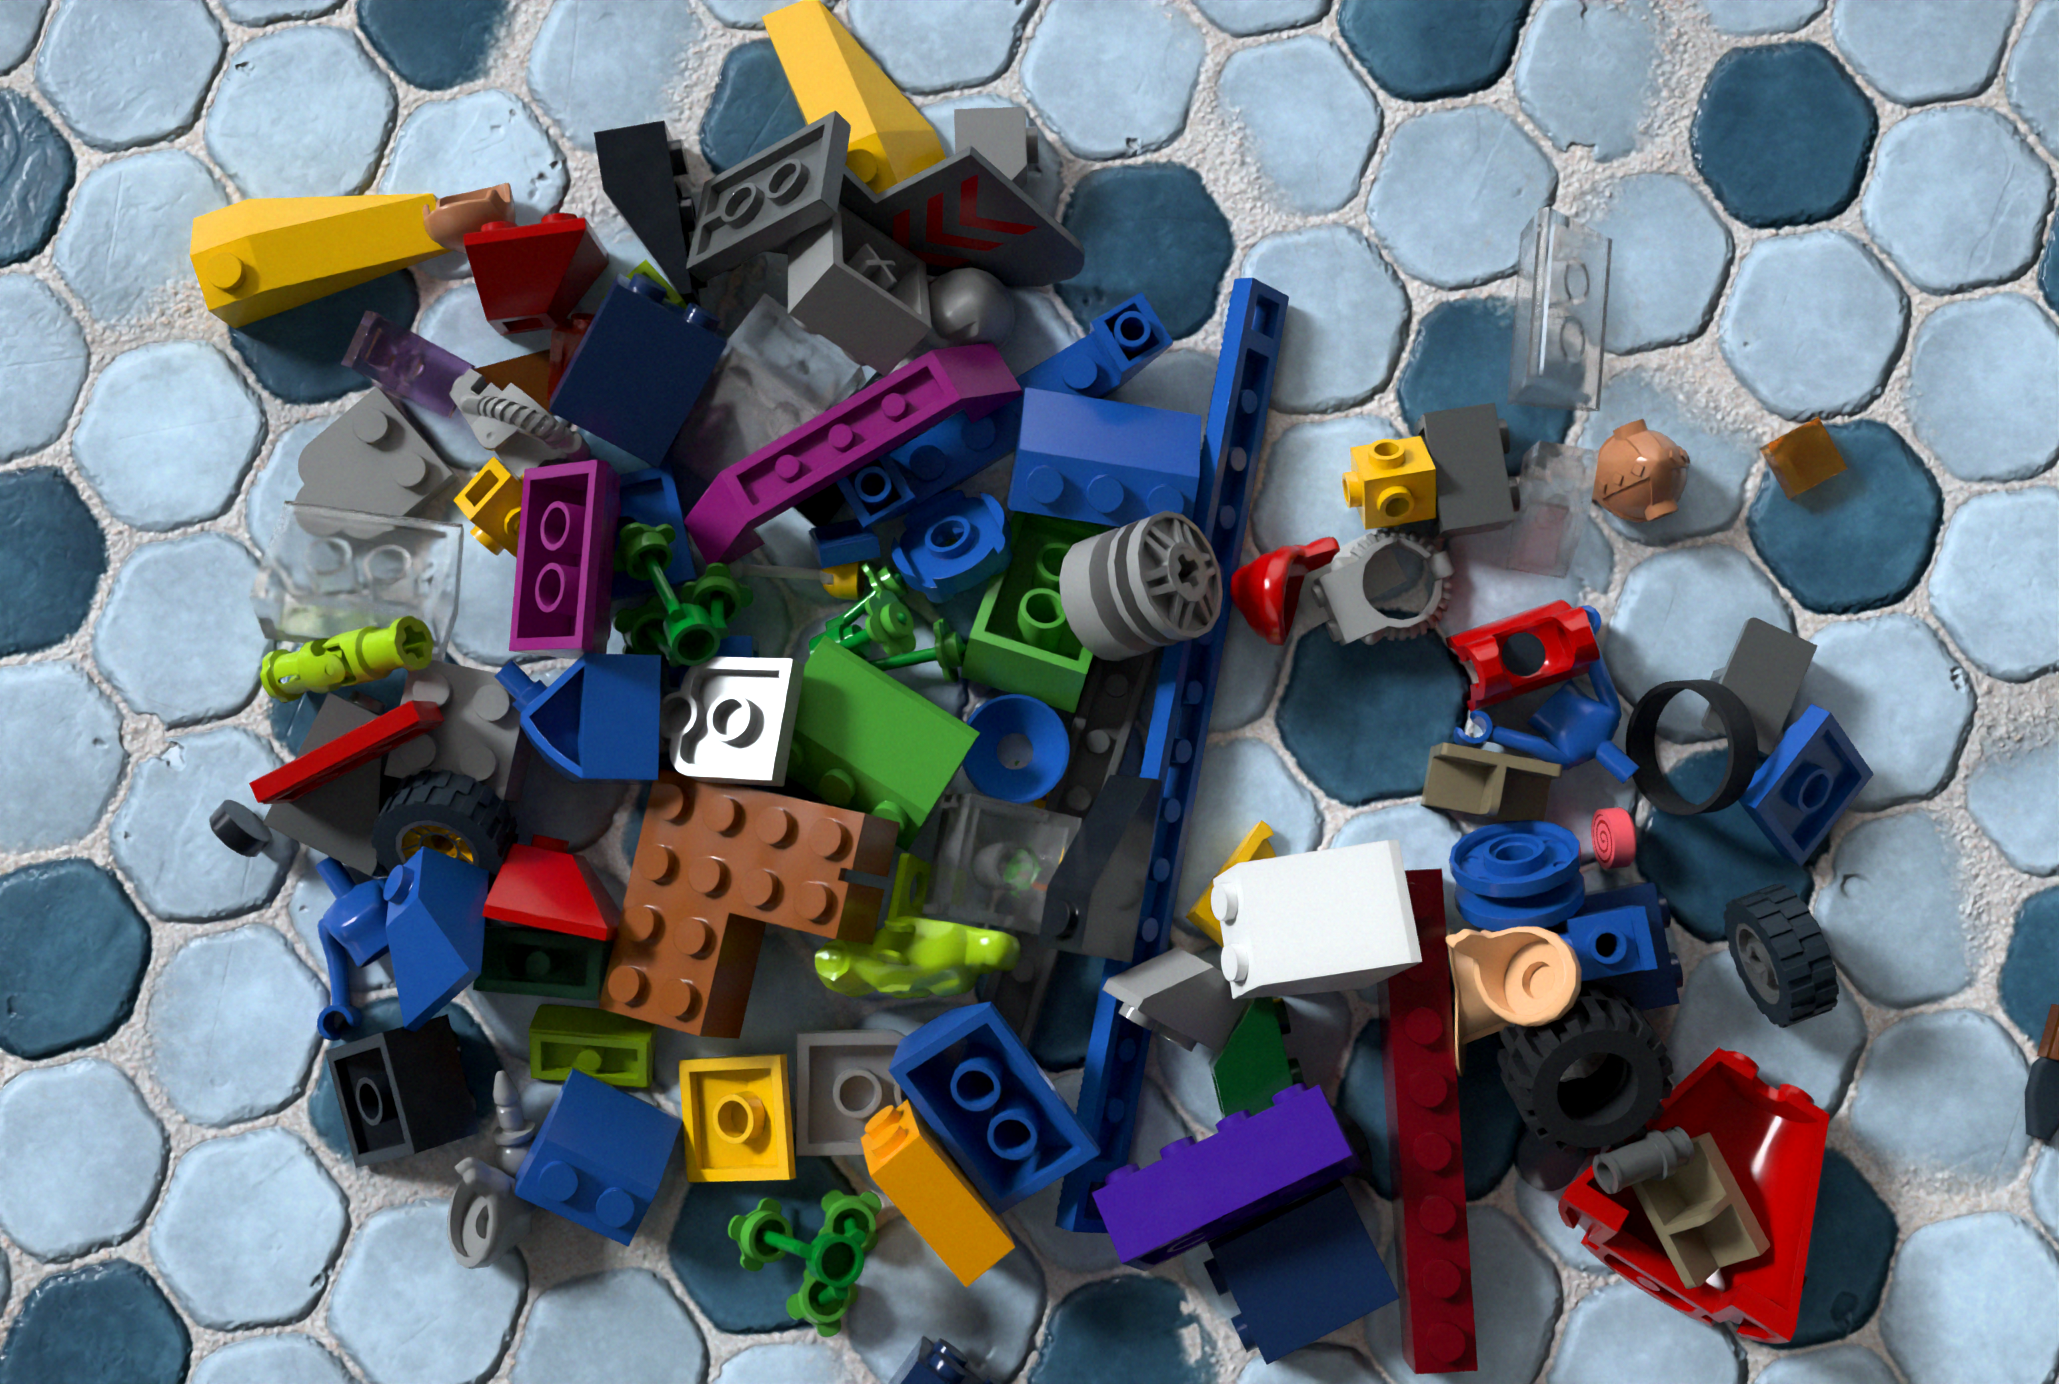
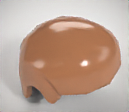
[423,183,516,254]

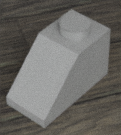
[954,107,1038,189]

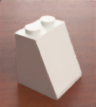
[1211,839,1422,999]

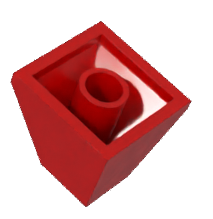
[482,834,621,941]

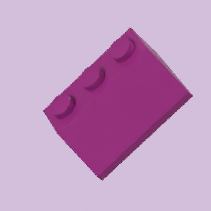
[509,459,621,659]

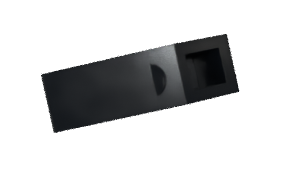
[594,120,708,307]

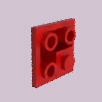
[463,213,609,336]

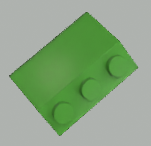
[786,636,980,852]

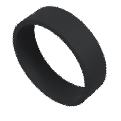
[1625,679,1758,815]

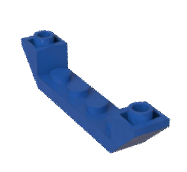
[836,292,1173,529]

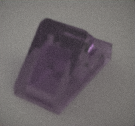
[341,310,475,419]

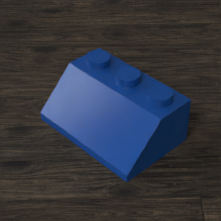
[1006,387,1201,527]
[888,1001,1100,1216]

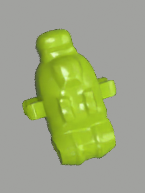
[815,853,1021,1000]

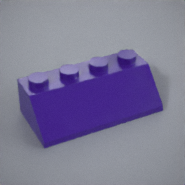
[1092,1082,1364,1271]

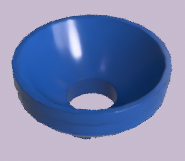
[962,694,1070,805]

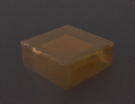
[1759,417,1847,500]

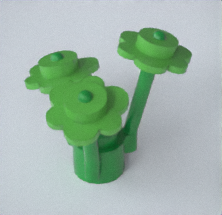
[809,560,966,683]

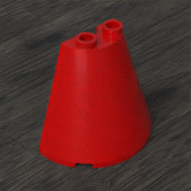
[1558,1047,1830,1344]

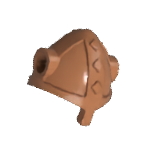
[1586,419,1690,523]

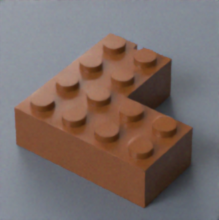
[598,768,900,1039]

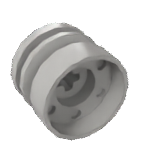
[1059,511,1223,661]

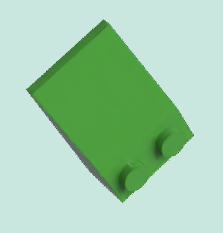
[960,511,1113,713]

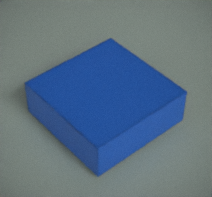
[808,519,881,569]

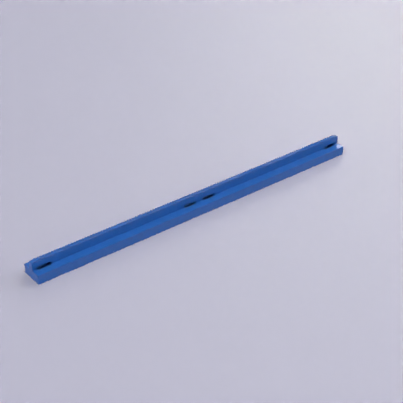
[1055,278,1289,1234]

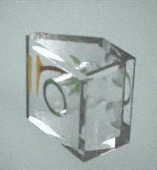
[922,793,1082,935]

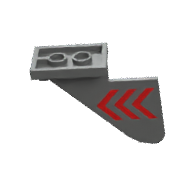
[686,110,1085,287]

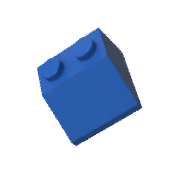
[515,1067,682,1247]

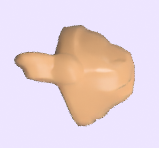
[1445,927,1582,1027]

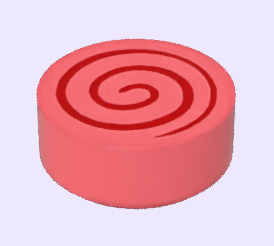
[1591,807,1637,869]

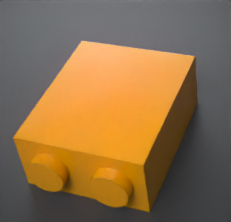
[860,1099,1016,1288]

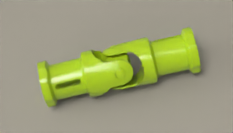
[260,615,434,703]

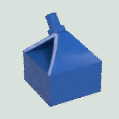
[494,653,661,785]

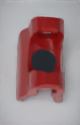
[1445,599,1600,712]

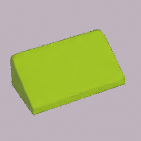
[529,1004,658,1088]

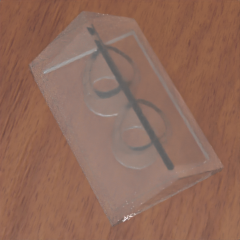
[1507,207,1612,412]

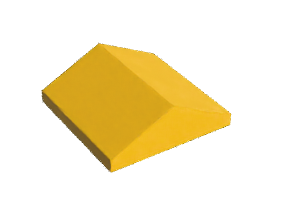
[678,1053,796,1182]

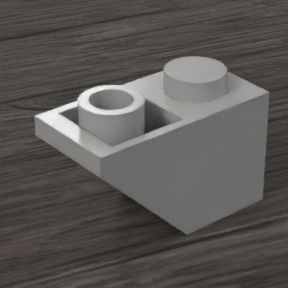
[1102,947,1249,1053]

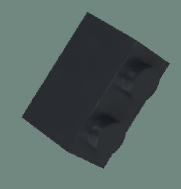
[325,1014,480,1168]

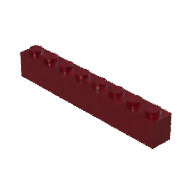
[1377,868,1478,1374]

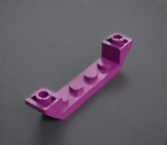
[683,343,1023,565]

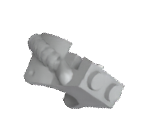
[449,368,591,477]
[1311,528,1457,646]

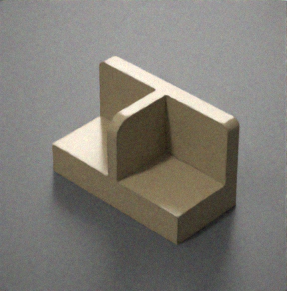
[1421,742,1563,822]
[1631,1132,1771,1289]

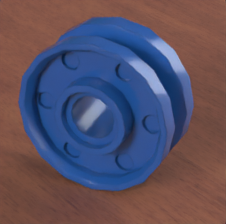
[1449,820,1586,932]

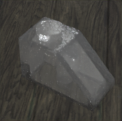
[1506,440,1599,579]

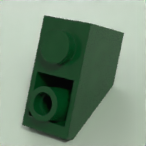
[1208,996,1304,1119]

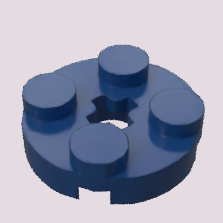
[891,490,1013,603]

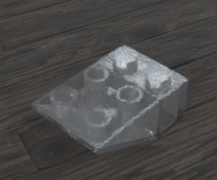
[668,293,866,484]

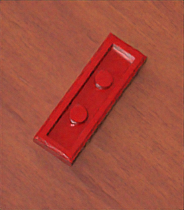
[249,700,445,804]

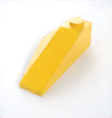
[762,0,946,194]

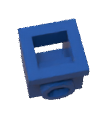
[1557,905,1658,982]

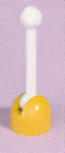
[728,559,866,601]

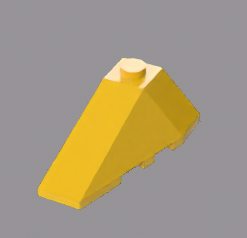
[190,193,454,329]

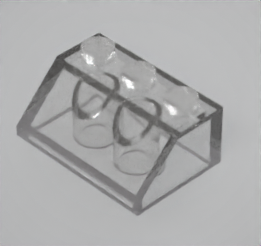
[249,500,464,662]

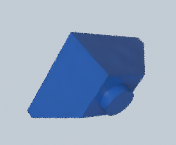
[383,846,489,1032]

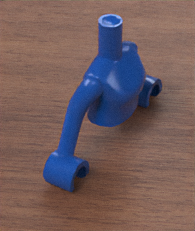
[1453,605,1640,784]
[315,856,491,1041]

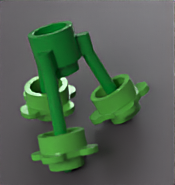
[613,522,753,667]
[728,1189,882,1337]

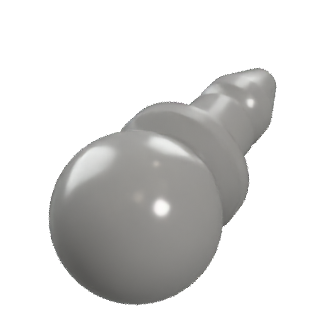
[492,1070,536,1179]

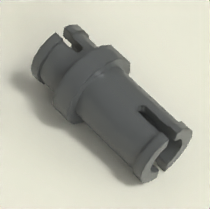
[1592,1126,1695,1194]

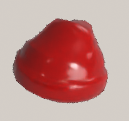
[1230,537,1340,646]

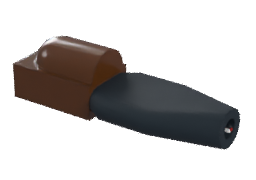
[2024,1004,2059,1141]

